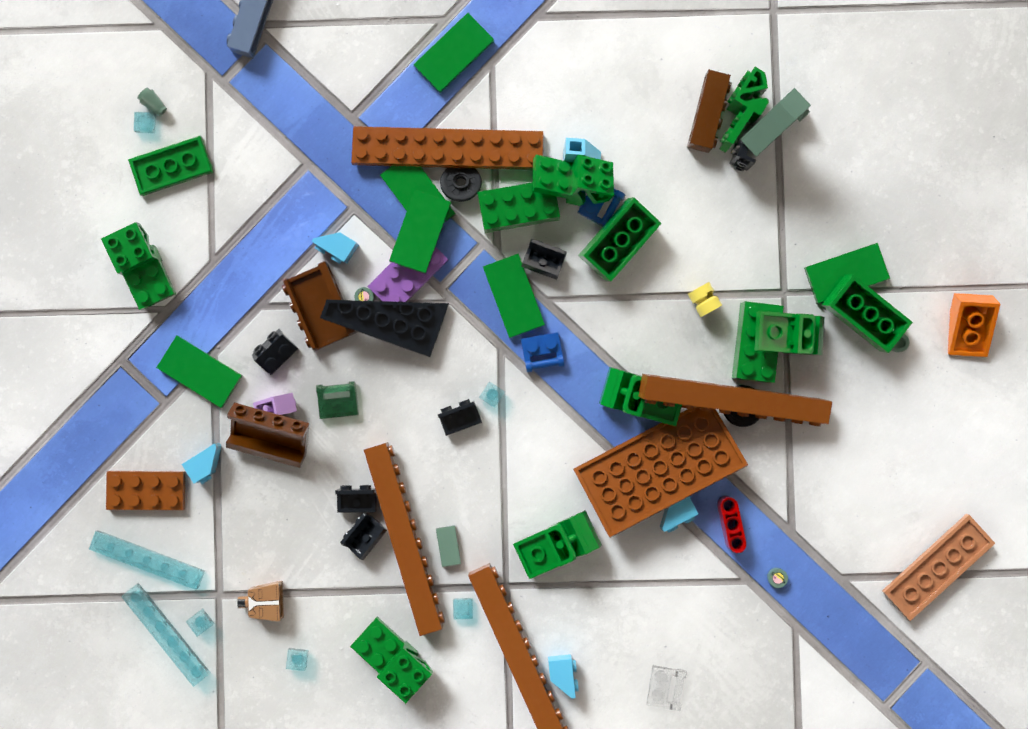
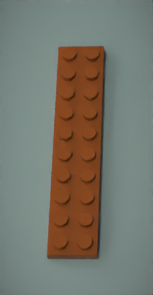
[351,126,543,170]

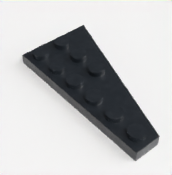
[320,300,449,357]

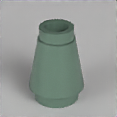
[137,87,167,116]

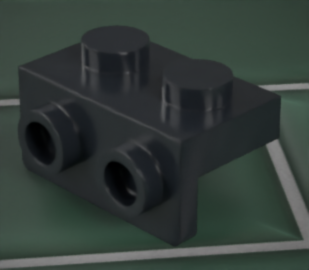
[729,138,756,172]
[521,239,567,280]
[252,329,298,375]
[437,399,482,436]
[335,485,377,513]
[340,513,387,560]

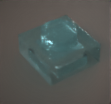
[134,112,156,133]
[479,381,505,408]
[453,598,473,619]
[186,608,214,637]
[286,648,309,671]

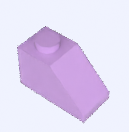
[253,393,297,415]

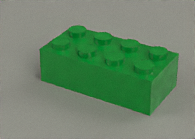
[478,182,560,233]
[578,197,662,282]
[822,275,913,353]
[732,301,784,383]

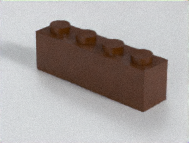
[687,69,732,153]

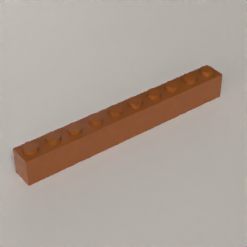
[639,373,832,427]
[364,442,445,636]
[468,563,568,729]

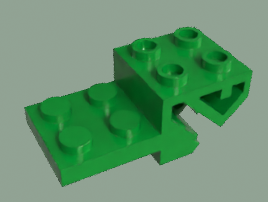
[719,66,769,153]
[533,154,614,206]
[101,222,176,310]
[754,311,825,355]
[599,367,682,426]
[513,510,602,579]
[350,617,433,704]

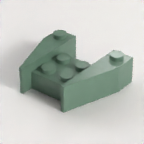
[740,88,811,157]

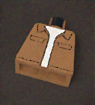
[237,581,284,621]

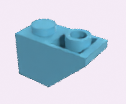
[563,138,601,162]
[312,232,359,264]
[660,497,698,533]
[548,654,579,698]

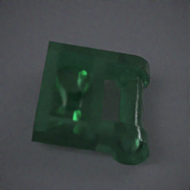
[316,381,359,419]

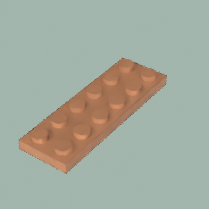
[882,514,995,621]

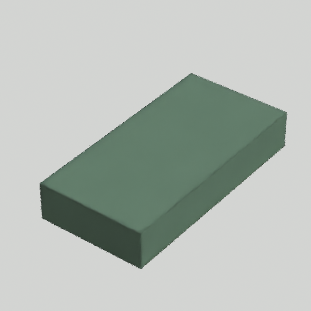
[436,525,461,567]

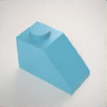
[182,443,222,484]

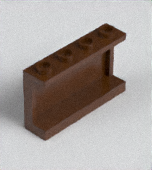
[282,261,358,351]
[226,402,309,468]

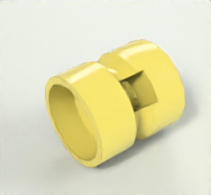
[687,282,722,317]

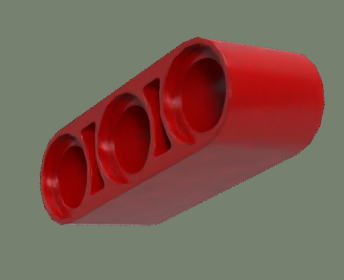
[717,496,746,553]

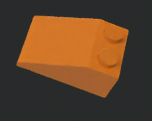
[948,293,1001,357]

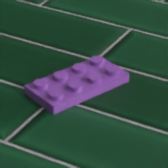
[367,247,448,302]

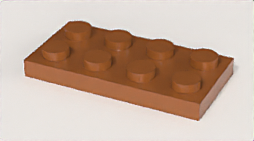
[106,471,186,510]

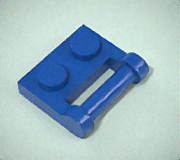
[577,189,626,227]
[521,332,564,373]

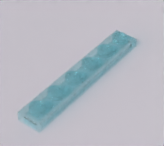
[89,530,205,590]
[121,583,211,687]

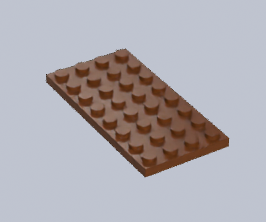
[573,406,748,538]

